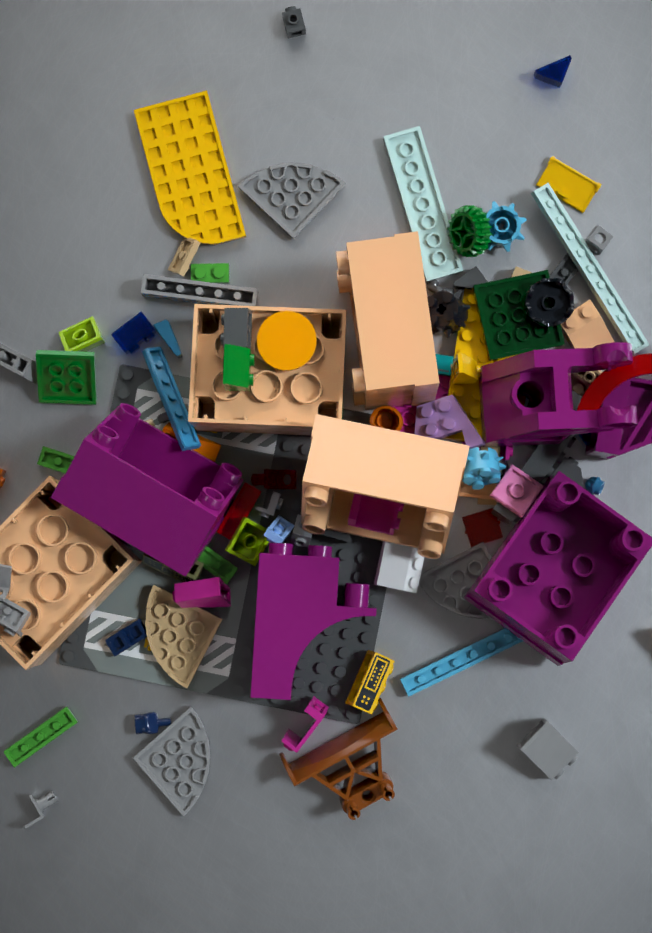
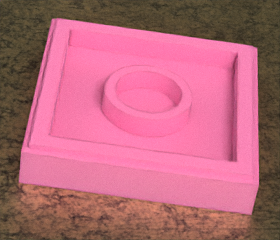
[490,464,544,518]

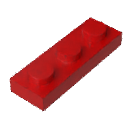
[217,482,262,540]

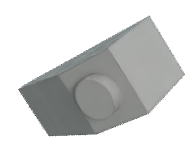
[0,343,37,384]

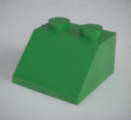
[223,344,255,391]

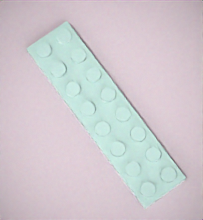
[383,126,463,282]

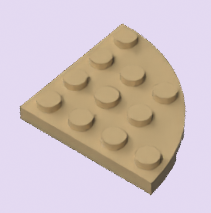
[145,585,223,688]

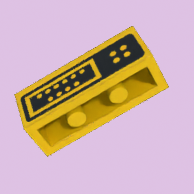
[345,650,395,715]

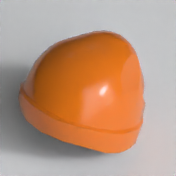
[370,405,403,431]

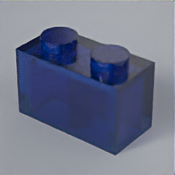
[111,311,157,354]

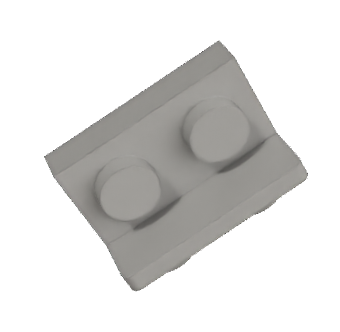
[0,599,31,637]

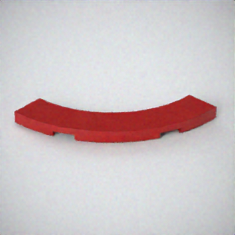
[577,353,652,411]

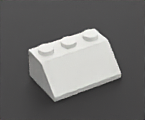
[374,541,424,593]

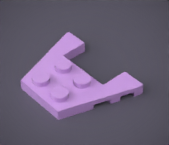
[415,395,485,449]

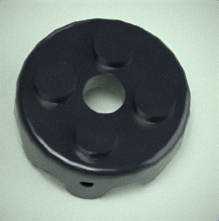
[525,278,574,327]

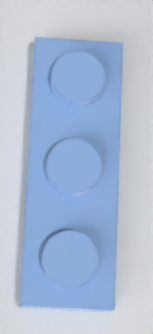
[264,515,295,543]

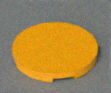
[257,311,317,371]

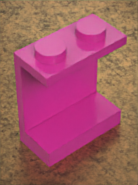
[348,493,404,535]
[281,696,329,753]

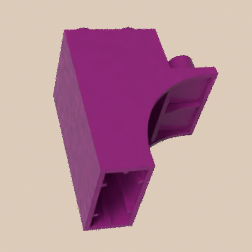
[250,543,377,700]

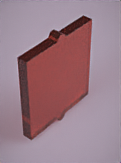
[462,508,503,547]

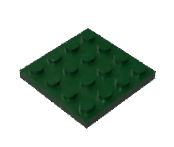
[472,270,565,361]

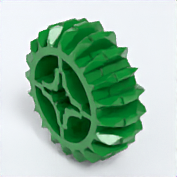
[447,205,493,257]

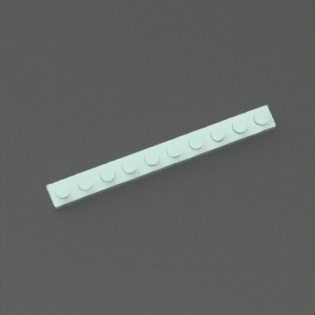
[531,183,649,355]

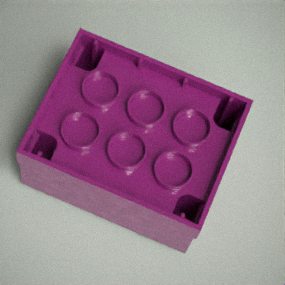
[51,403,244,577]
[464,471,652,666]

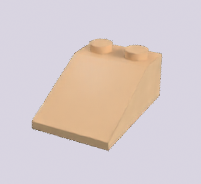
[560,300,614,349]

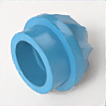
[585,477,605,496]

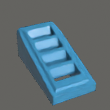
[153,319,183,358]

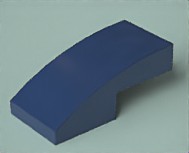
[105,619,147,657]

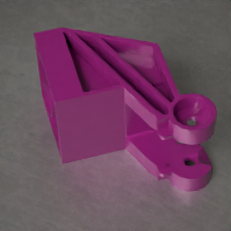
[479,342,638,447]
[584,378,652,460]

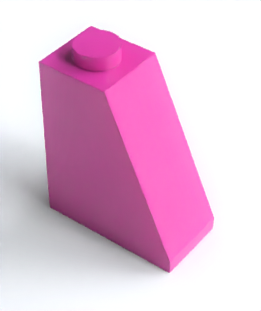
[172,577,231,608]

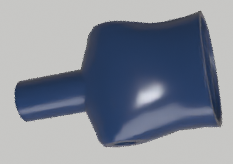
[135,712,171,734]

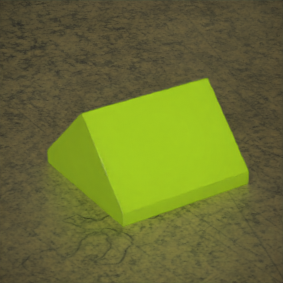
[58,316,106,352]
[225,517,269,566]

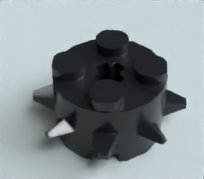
[427,288,471,338]

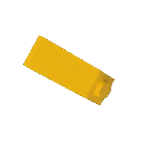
[451,353,480,384]

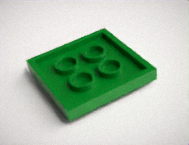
[36,350,97,405]

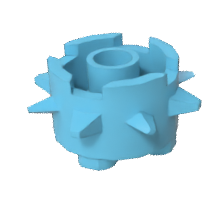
[486,201,527,252]
[462,447,506,490]

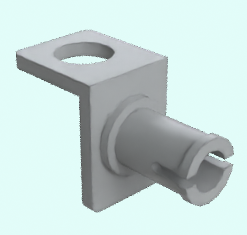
[23,791,58,829]

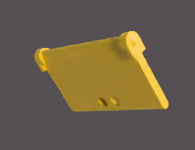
[536,156,602,213]

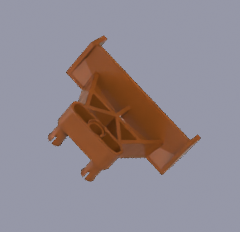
[279,698,398,820]

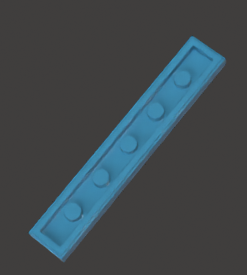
[142,347,201,451]

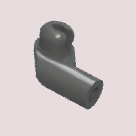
[427,279,454,294]

